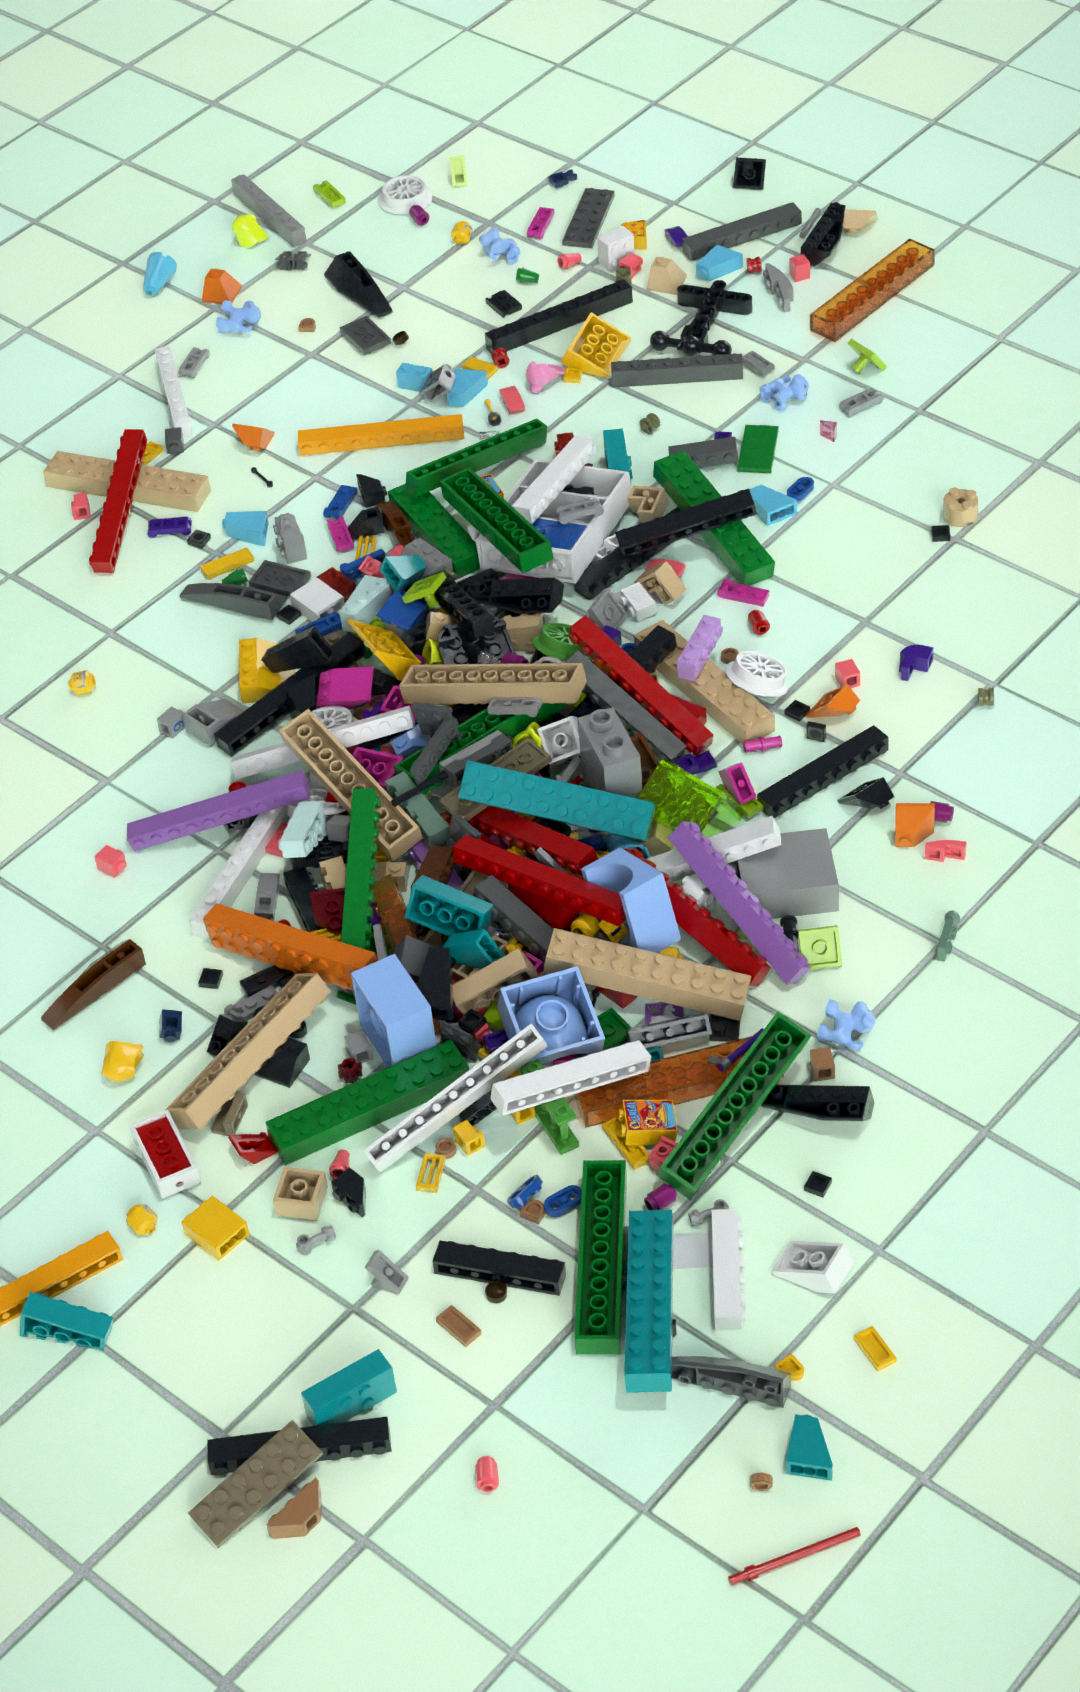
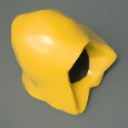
[101,1041,144,1083]

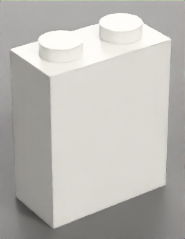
[290,578,345,622]

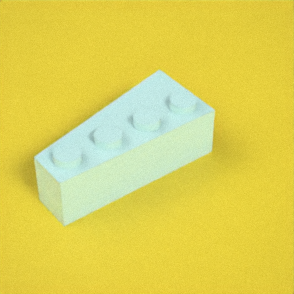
[340,575,395,633]
[279,801,328,858]

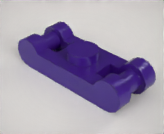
[147,517,192,538]

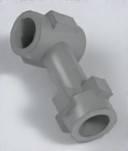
[688,1199,729,1226]
[296,1225,336,1255]

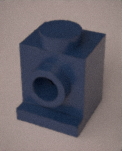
[159,1009,182,1042]

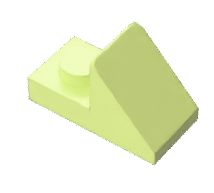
[449,155,468,187]

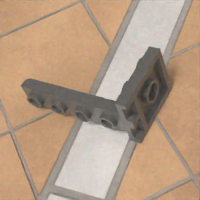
[410,702,463,785]

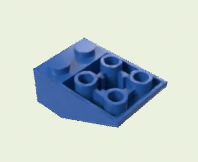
[376,590,430,631]

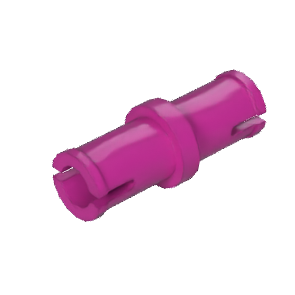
[743,735,782,753]

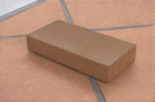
[436,1305,482,1347]

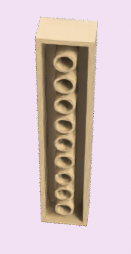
[43,451,211,512]
[634,620,775,745]
[399,663,587,705]
[279,709,423,861]
[543,928,751,1021]
[164,973,331,1129]

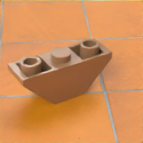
[266,1478,322,1539]

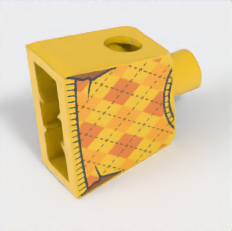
[621,220,647,250]

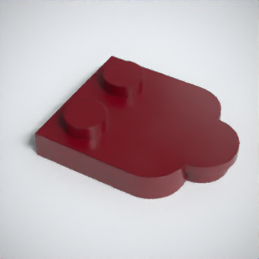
[310,888,345,934]

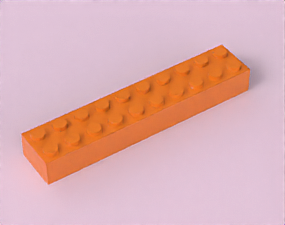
[203,903,378,991]

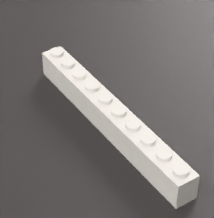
[231,706,415,779]
[189,806,289,940]
[363,1023,548,1173]

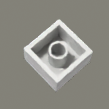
[597,226,635,272]
[537,716,581,765]

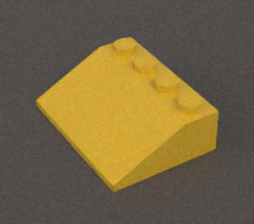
[560,312,632,378]
[347,619,421,681]
[239,638,295,704]

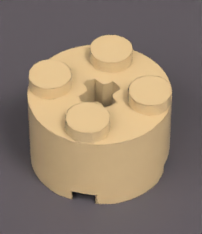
[943,487,979,527]

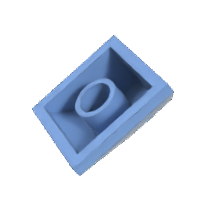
[390,724,431,759]

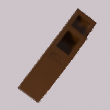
[374,501,415,547]

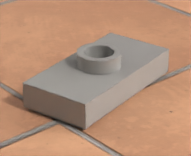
[742,350,775,376]

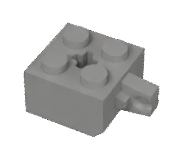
[273,512,307,564]

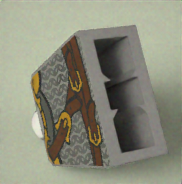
[420,363,456,403]

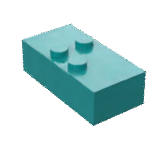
[603,428,633,483]
[404,875,494,937]
[301,1349,397,1426]

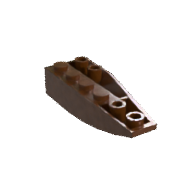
[40,939,146,1030]

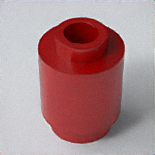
[748,610,770,635]

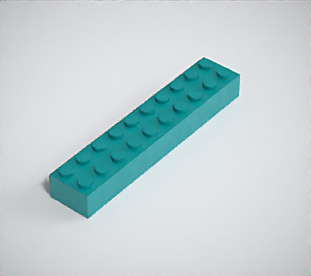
[458,760,656,842]
[624,1210,674,1393]

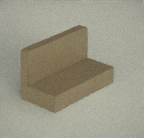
[211,1091,248,1136]

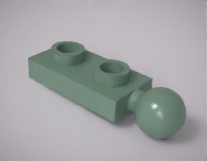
[937,910,960,962]

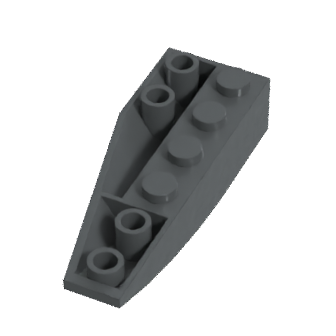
[672,1356,791,1408]

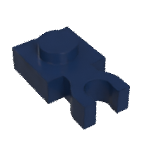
[548,169,577,188]

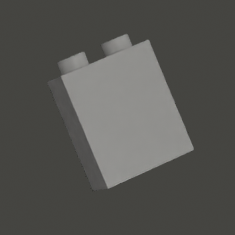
[577,707,643,800]
[727,828,839,919]

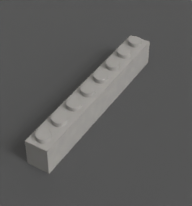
[231,174,307,248]

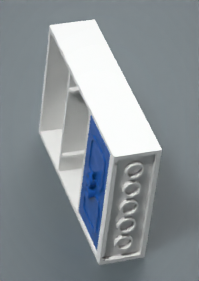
[475,459,631,584]

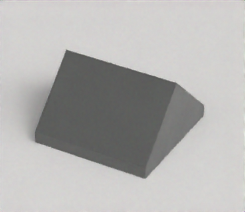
[394,935,433,982]

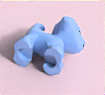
[479,228,521,264]
[216,300,261,333]
[759,374,809,412]
[817,999,876,1050]

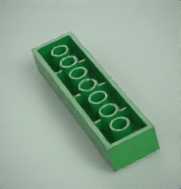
[388,483,480,578]

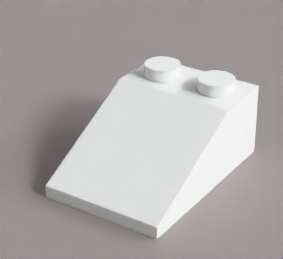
[772,1241,854,1293]

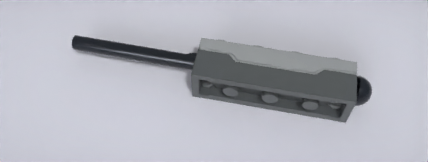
[391,730,513,807]

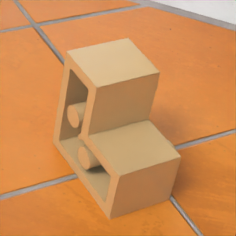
[627,485,669,523]
[634,561,687,605]

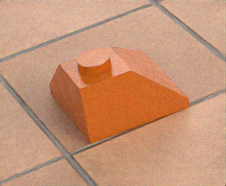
[202,268,242,304]
[232,423,275,452]
[806,684,861,718]
[895,803,935,847]

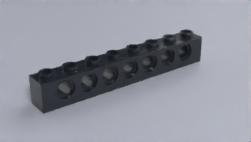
[423,571,496,638]

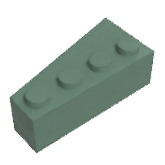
[385,771,450,848]

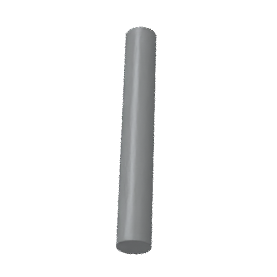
[799,208,821,239]

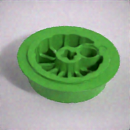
[532,623,593,661]

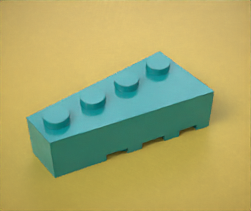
[19,1292,113,1350]

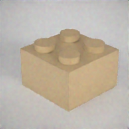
[273,1166,328,1221]

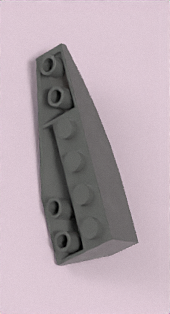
[179,583,288,621]

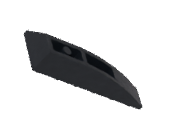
[800,202,846,266]

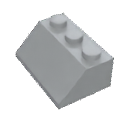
[400,537,453,580]

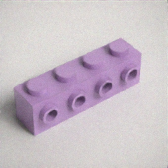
[677,615,723,682]

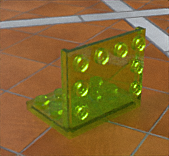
[637,758,744,833]

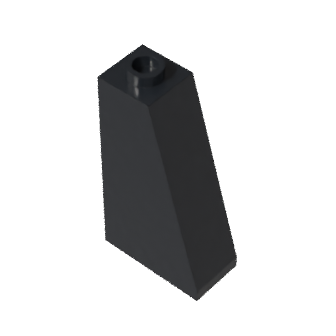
[261,626,336,673]
[417,946,454,1021]

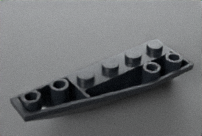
[324,251,393,317]
[461,577,564,614]
[760,1085,875,1122]

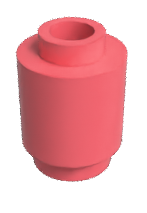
[475,1456,499,1492]

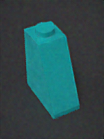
[379,555,427,592]
[443,929,505,969]
[786,1414,833,1481]

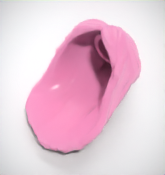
[526,361,565,393]

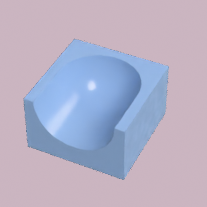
[581,848,681,953]
[351,954,437,1067]
[497,966,605,1075]

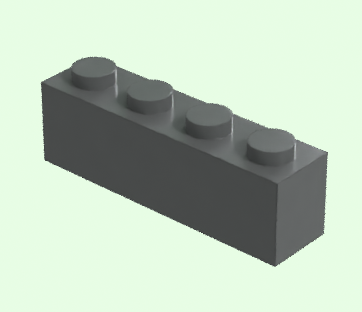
[668,436,739,468]
[625,1013,712,1048]

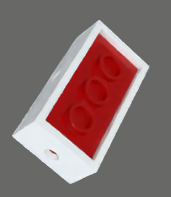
[129,1109,201,1199]

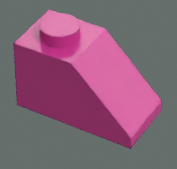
[718,762,757,805]

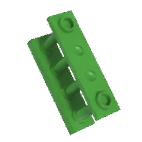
[520,1059,579,1155]

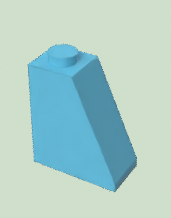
[696,245,743,281]
[447,369,488,407]
[749,485,797,526]
[222,511,269,546]

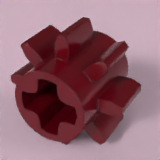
[337,1058,363,1083]

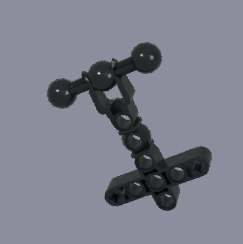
[650,280,753,356]

